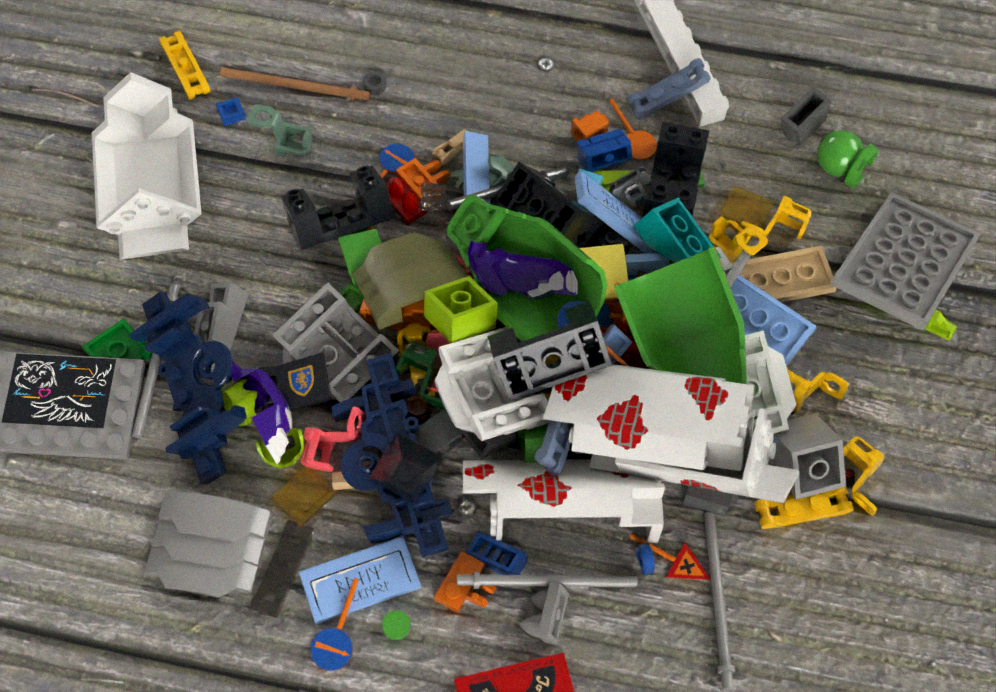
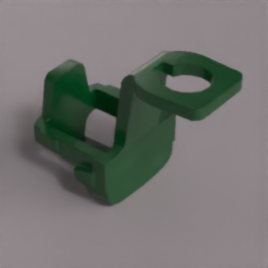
[396,343,447,411]

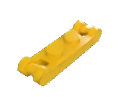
[158,30,211,100]
[754,487,854,529]

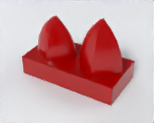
[386,176,427,226]

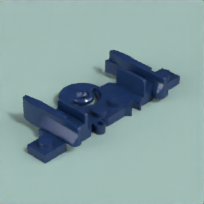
[129,291,247,485]
[332,353,453,558]

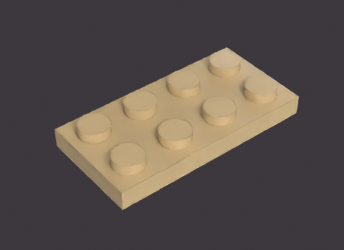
[731,246,837,302]

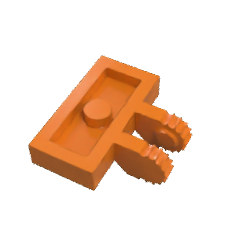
[396,158,450,206]
[434,551,496,613]

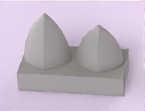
[519,582,569,646]

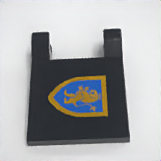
[258,352,332,412]

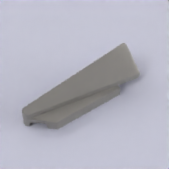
[194,282,248,385]

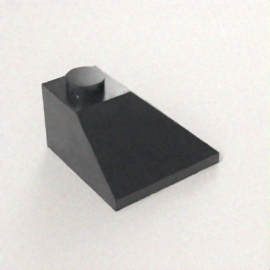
[369,433,443,504]

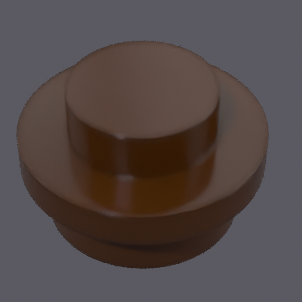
[406,396,431,422]

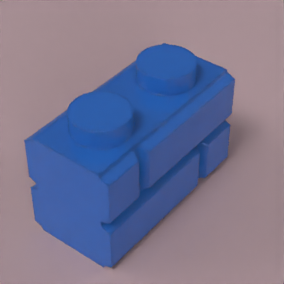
[576,128,632,172]

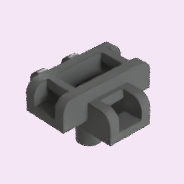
[609,166,652,205]

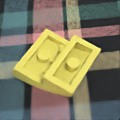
[579,244,628,300]

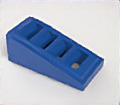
[465,531,528,575]

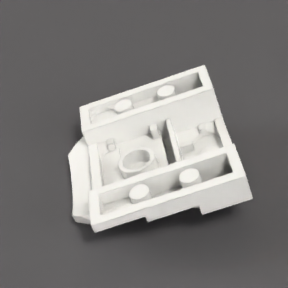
[435,327,550,441]
[745,331,796,438]

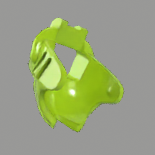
[220,379,259,426]
[255,428,304,469]

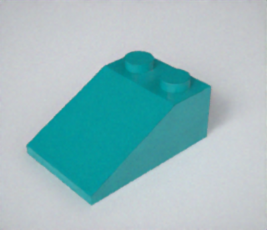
[634,198,722,263]

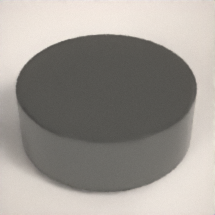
[363,72,387,95]

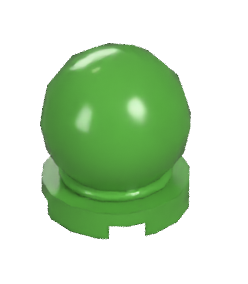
[816,130,879,189]

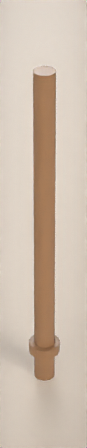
[220,67,370,101]

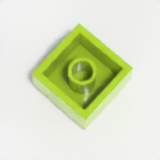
[424,276,498,343]

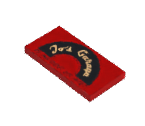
[454,653,574,692]

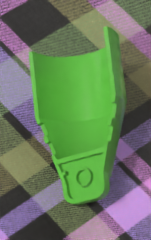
[447,195,607,341]
[614,246,755,429]

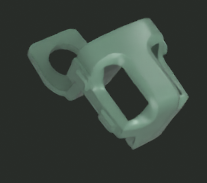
[248,104,312,157]
[446,154,514,199]

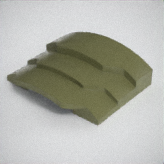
[352,233,468,330]

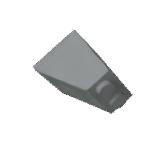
[773,413,846,500]

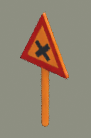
[629,533,711,580]

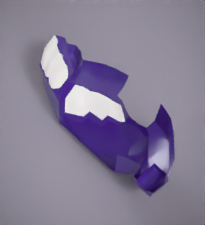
[467,241,578,300]
[231,361,293,464]

